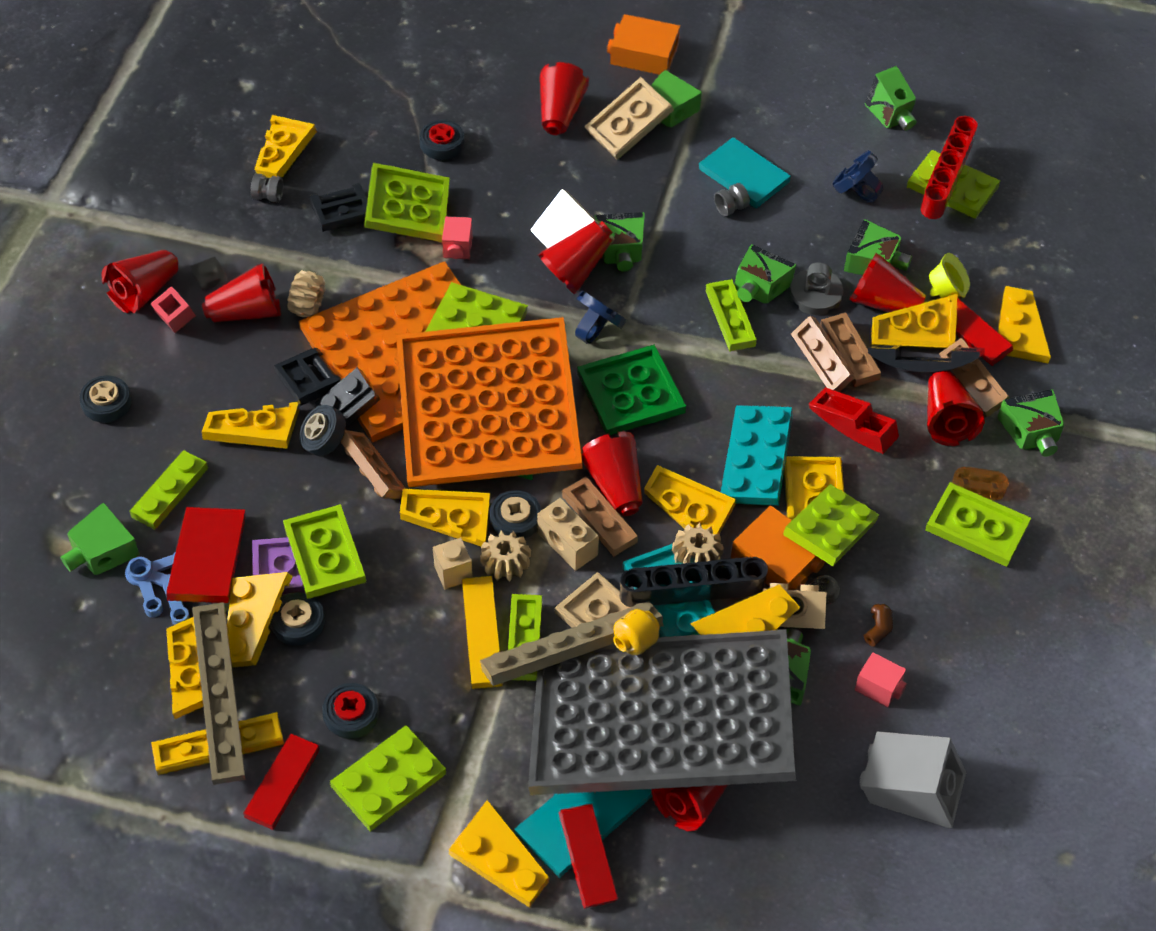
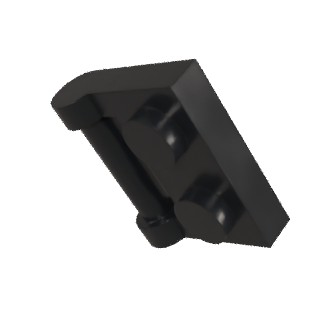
[309,183,368,232]
[274,348,342,406]

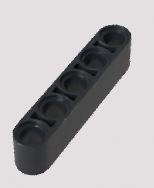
[619,557,768,607]

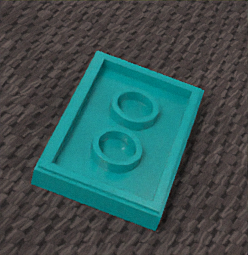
[699,137,791,209]

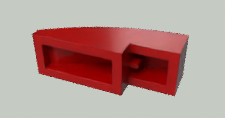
[809,387,899,454]

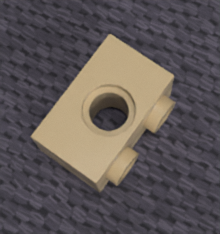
[537,498,599,571]
[763,583,827,629]

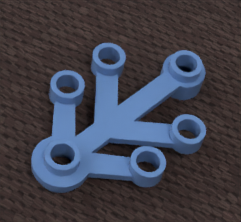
[125,552,230,625]

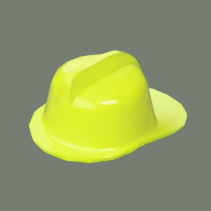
[929,253,970,298]

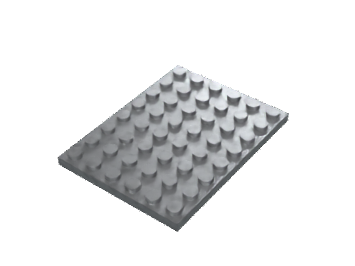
[528,629,796,795]

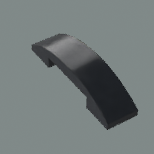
[868,345,985,372]

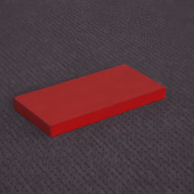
[166,507,246,603]

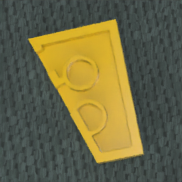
[255,115,317,178]
[871,293,958,349]
[202,402,300,449]
[227,572,293,667]
[690,584,800,635]
[449,800,549,908]

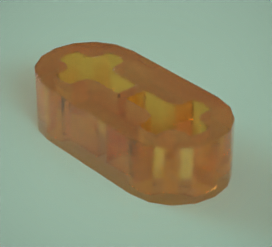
[952,467,1009,500]

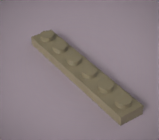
[480,601,663,686]
[192,602,246,785]

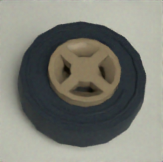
[299,405,346,456]

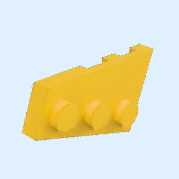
[997,286,1051,364]
[644,465,736,534]
[400,489,490,547]
[166,617,204,720]

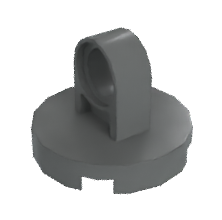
[789,263,844,315]

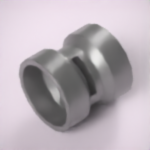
[251,173,283,202]
[714,183,750,216]

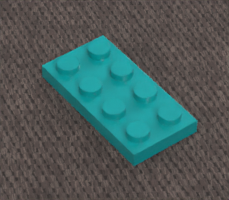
[721,405,793,505]

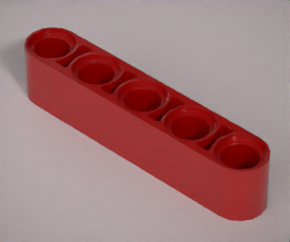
[921,116,978,219]

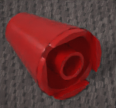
[540,62,589,135]
[538,220,613,295]
[101,250,179,314]
[849,253,926,312]
[202,264,281,322]
[927,370,985,446]
[581,431,643,516]
[651,785,728,831]

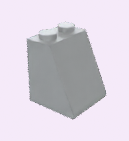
[860,732,966,828]

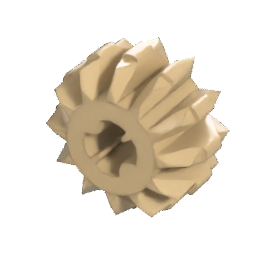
[287,270,325,318]
[672,523,724,563]
[480,530,531,582]

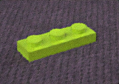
[706,279,757,352]
[130,450,208,530]
[508,594,542,681]

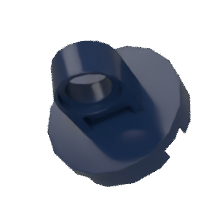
[832,150,883,202]
[575,290,627,344]

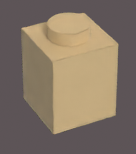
[433,537,473,589]

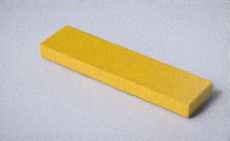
[462,576,503,689]
[151,712,284,775]

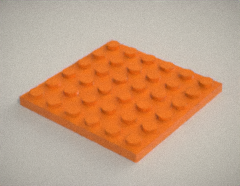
[299,261,461,443]
[396,317,583,487]

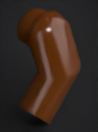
[864,604,893,647]

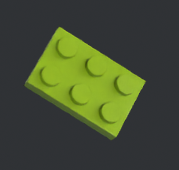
[907,150,1000,219]
[925,482,1031,567]
[783,484,879,566]
[283,504,366,599]
[330,725,446,832]

